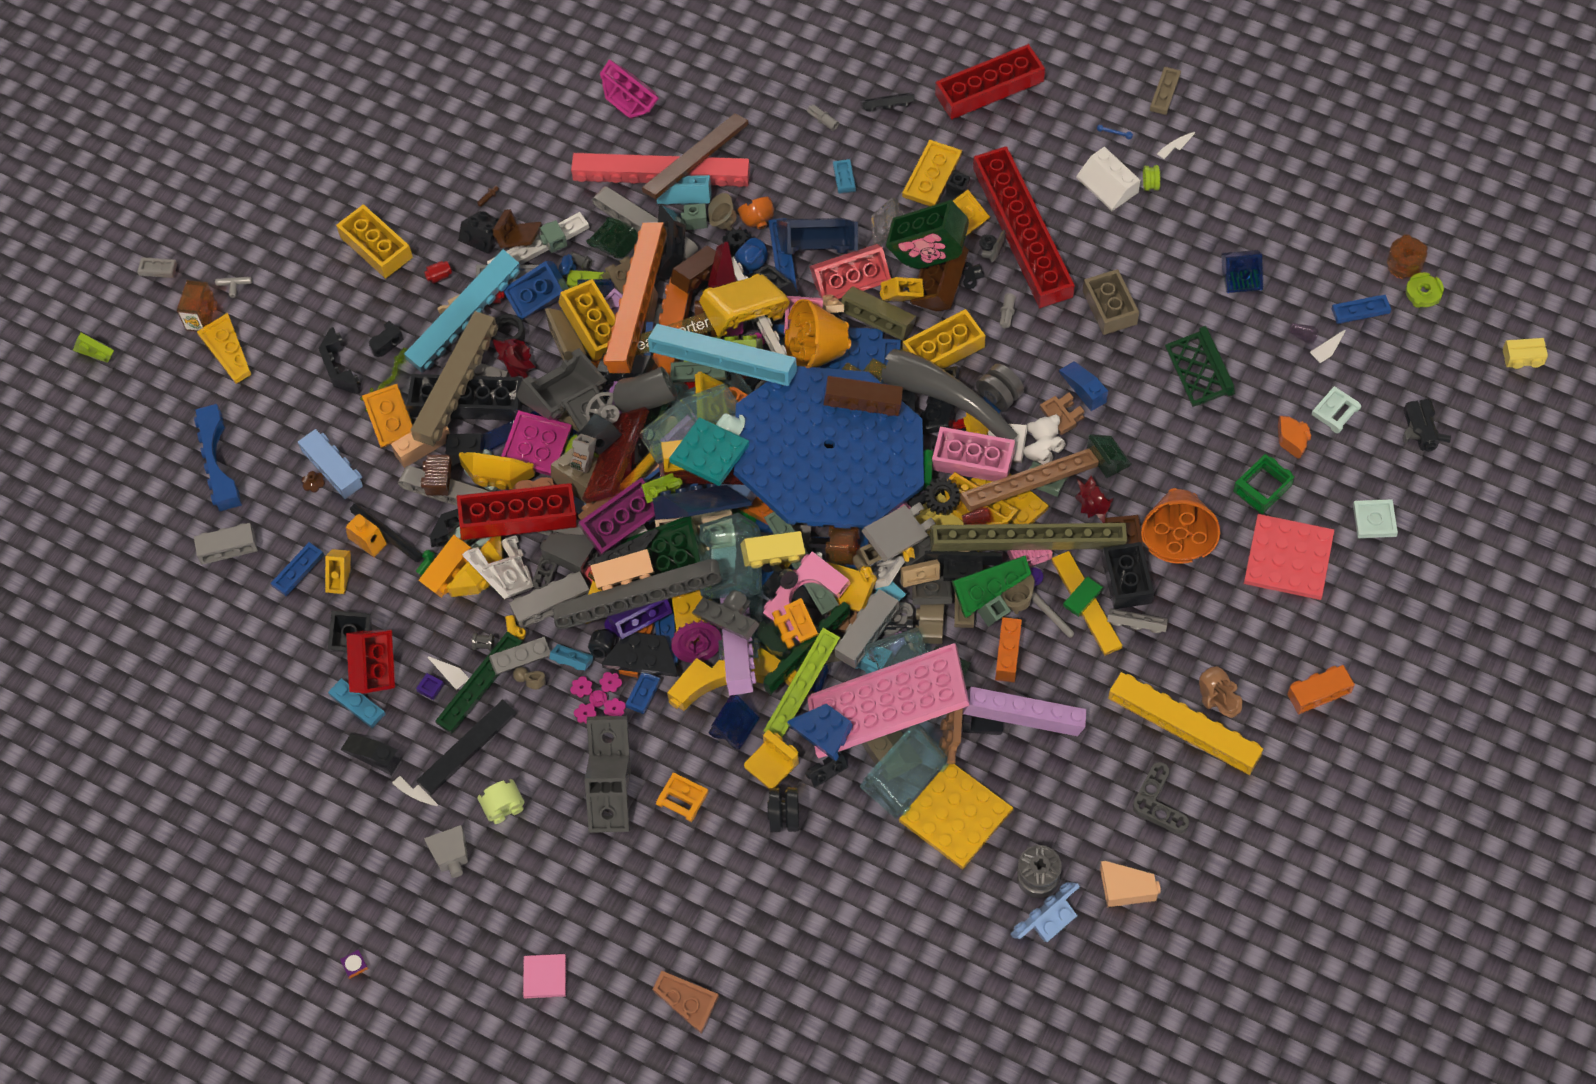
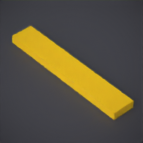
[1051,551,1122,656]

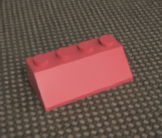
[809,244,891,299]

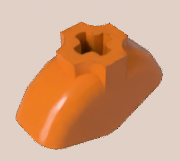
[1278,416,1311,459]

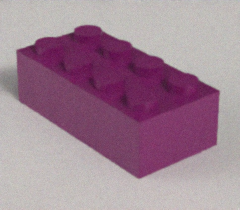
[578,477,655,556]

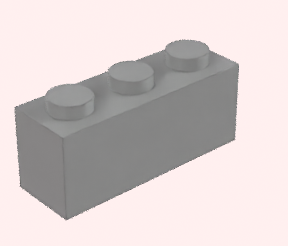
[194,523,258,565]

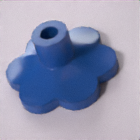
[559,254,576,276]

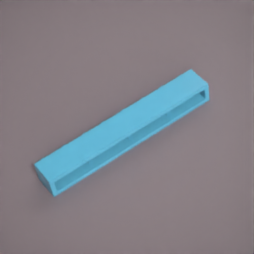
[404,250,520,373]
[648,324,797,386]

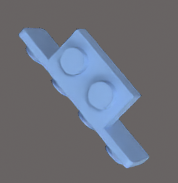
[1010,882,1080,942]

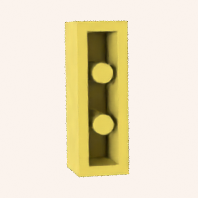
[740,531,806,568]

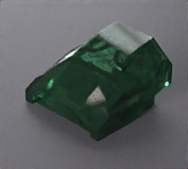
[586,217,638,258]
[758,621,793,660]

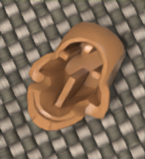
[1199,666,1242,718]

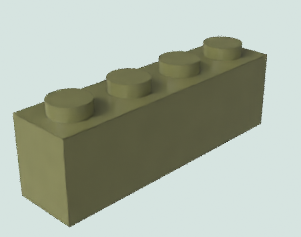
[841,286,916,340]

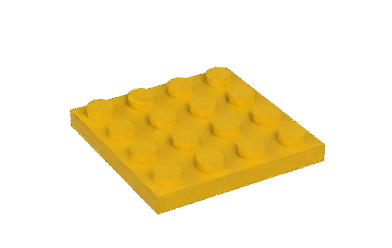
[899,763,1013,870]

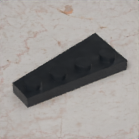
[920,366,960,434]

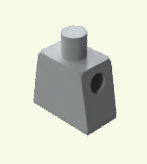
[424,825,468,878]

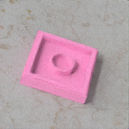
[523,954,566,998]

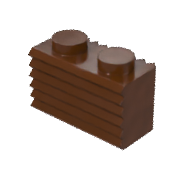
[421,455,452,496]

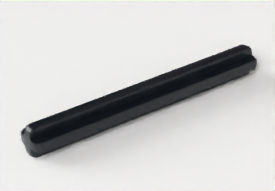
[350,503,423,562]

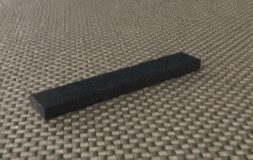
[416,699,517,795]

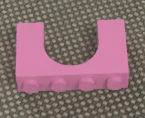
[763,552,851,644]

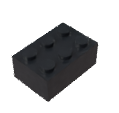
[1102,542,1154,609]

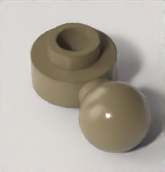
[513,667,546,690]

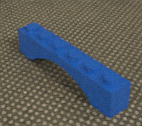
[194,404,242,511]

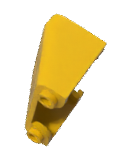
[699,274,790,337]

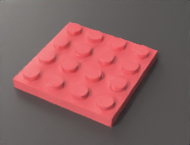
[1244,514,1334,600]

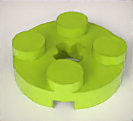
[1406,272,1444,308]

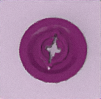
[671,620,722,663]

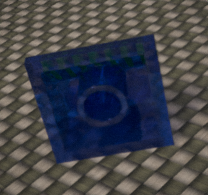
[1221,250,1263,293]

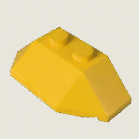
[459,452,535,490]
[944,472,1018,525]
[446,536,504,597]

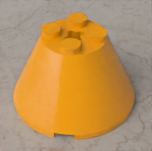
[785,299,851,368]

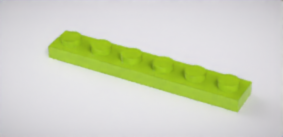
[763,628,840,737]

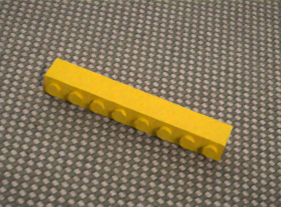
[1108,672,1263,775]

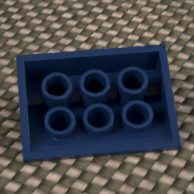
[652,483,752,520]

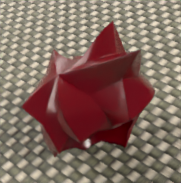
[492,339,536,379]
[1075,476,1114,523]

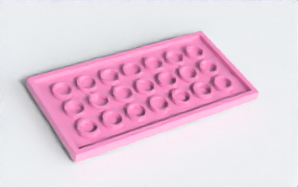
[807,643,970,758]

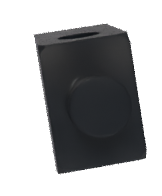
[577,414,622,455]

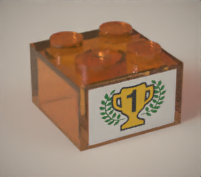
[177,280,217,331]

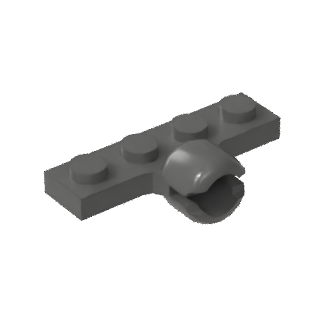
[692,590,759,640]

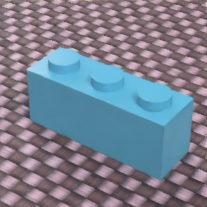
[657,175,712,205]

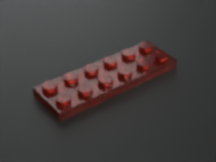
[582,407,649,503]

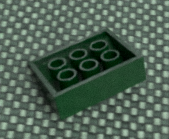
[621,516,708,582]

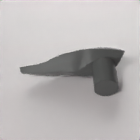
[982,230,1006,262]

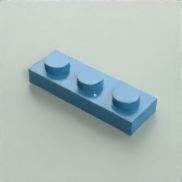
[328,678,385,728]

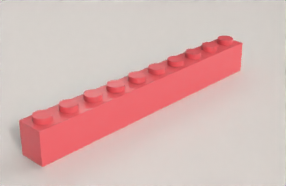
[571,153,750,187]

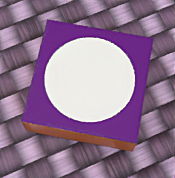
[340,950,368,979]

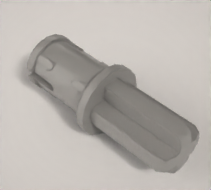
[807,105,839,131]
[999,293,1016,329]

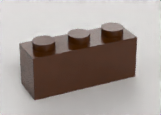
[671,245,716,293]

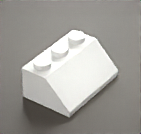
[1076,147,1140,211]

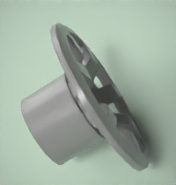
[586,392,626,429]

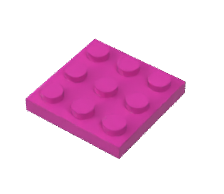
[501,410,572,476]

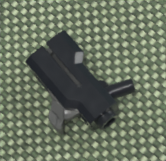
[1402,399,1451,452]

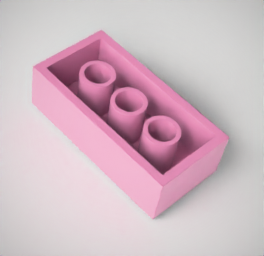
[932,427,1015,481]

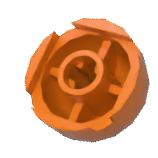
[738,197,774,229]

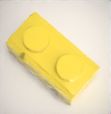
[1503,338,1548,369]

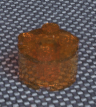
[1387,235,1428,279]
[826,526,860,565]

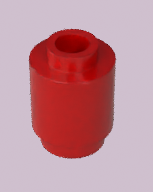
[424,261,452,284]

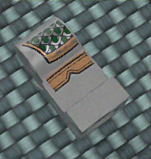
[571,434,596,473]

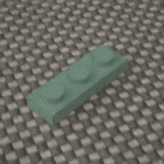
[670,362,727,383]

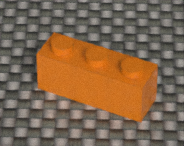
[995,617,1022,683]
[1287,665,1355,715]

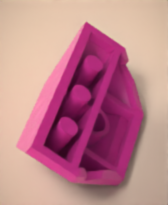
[600,59,659,119]

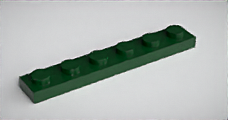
[763,601,850,695]
[435,632,523,734]

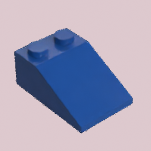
[504,261,569,320]

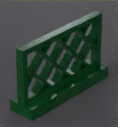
[1165,326,1235,407]

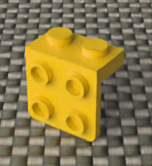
[744,730,799,788]

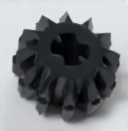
[722,227,752,256]

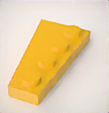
[197,313,251,384]

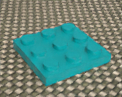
[669,417,749,486]

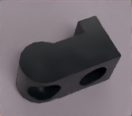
[369,321,404,357]

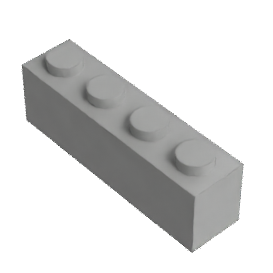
[509,571,589,628]
[834,589,899,669]

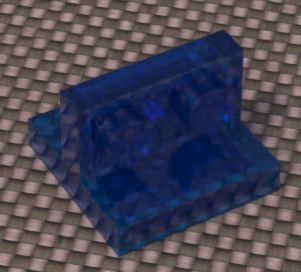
[708,695,759,750]

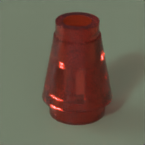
[962,506,991,525]

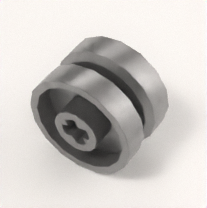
[976,364,1024,412]

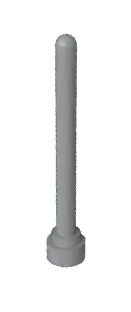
[1031,590,1074,638]

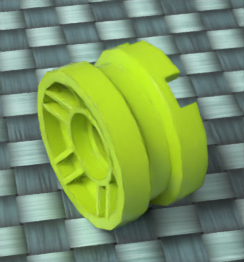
[1143,165,1160,191]

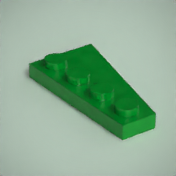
[952,556,1031,618]

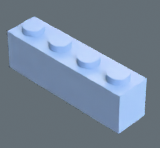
[298,429,363,499]

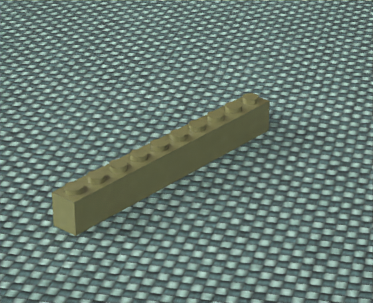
[930,523,1127,551]

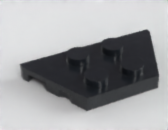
[602,633,677,677]

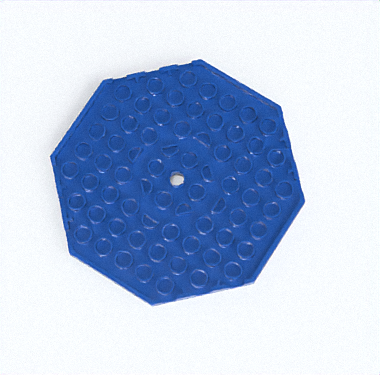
[733,366,924,530]

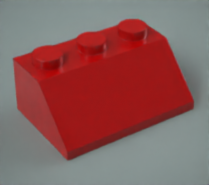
[346,630,395,694]

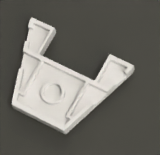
[462,535,534,599]

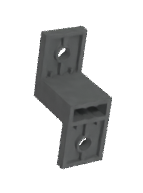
[585,716,631,833]

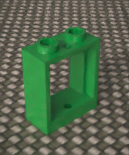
[1233,454,1295,515]

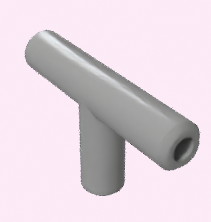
[215,277,252,298]

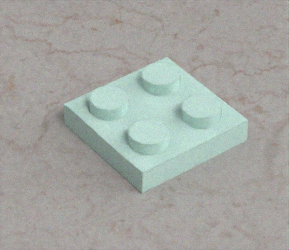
[1353,499,1398,538]

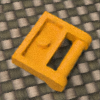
[656,772,709,822]

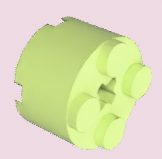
[477,779,525,824]

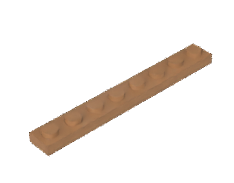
[960,449,1099,511]

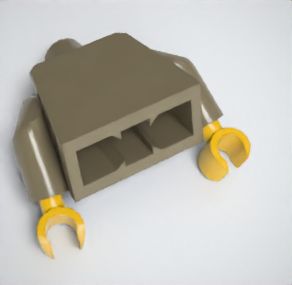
[853,543,915,582]

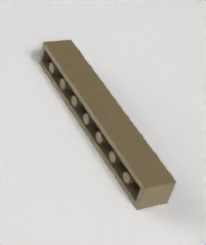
[410,311,498,447]

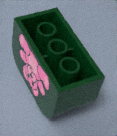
[886,200,969,269]

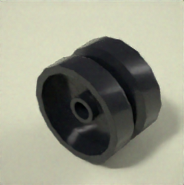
[767,787,799,832]

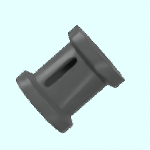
[472,633,495,651]

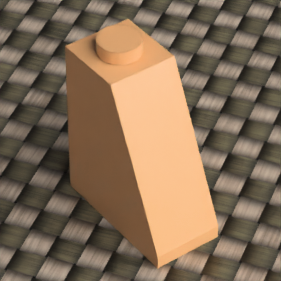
[1100,861,1161,907]

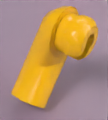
[505,615,526,640]

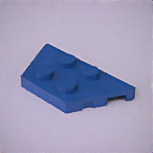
[787,704,853,761]

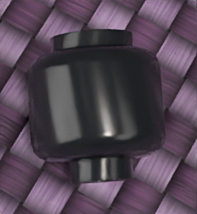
[588,629,616,659]

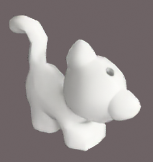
[1024,414,1065,464]

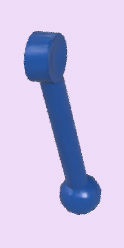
[1097,125,1133,139]

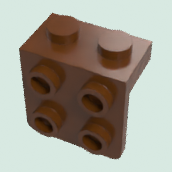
[493,209,543,248]

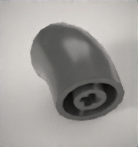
[613,367,678,413]

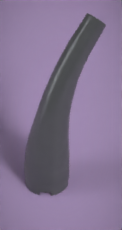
[882,349,1018,440]

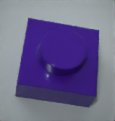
[416,673,444,700]

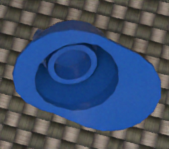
[734,238,768,275]

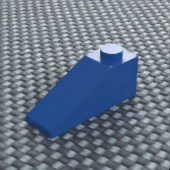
[1059,361,1108,411]

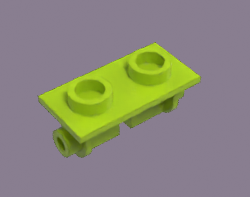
[642,473,682,503]

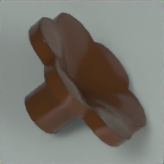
[302,471,325,493]

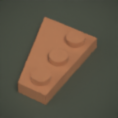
[653,970,719,1034]

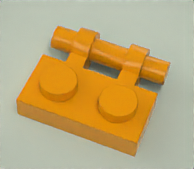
[772,598,819,649]

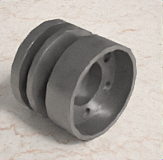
[1017,845,1062,898]

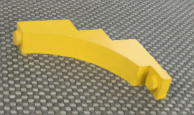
[667,644,797,711]

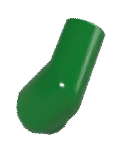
[416,550,436,576]

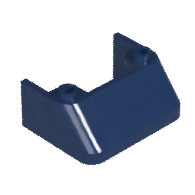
[776,218,858,254]

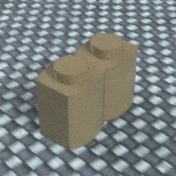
[915,604,944,644]

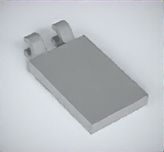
[862,502,936,562]

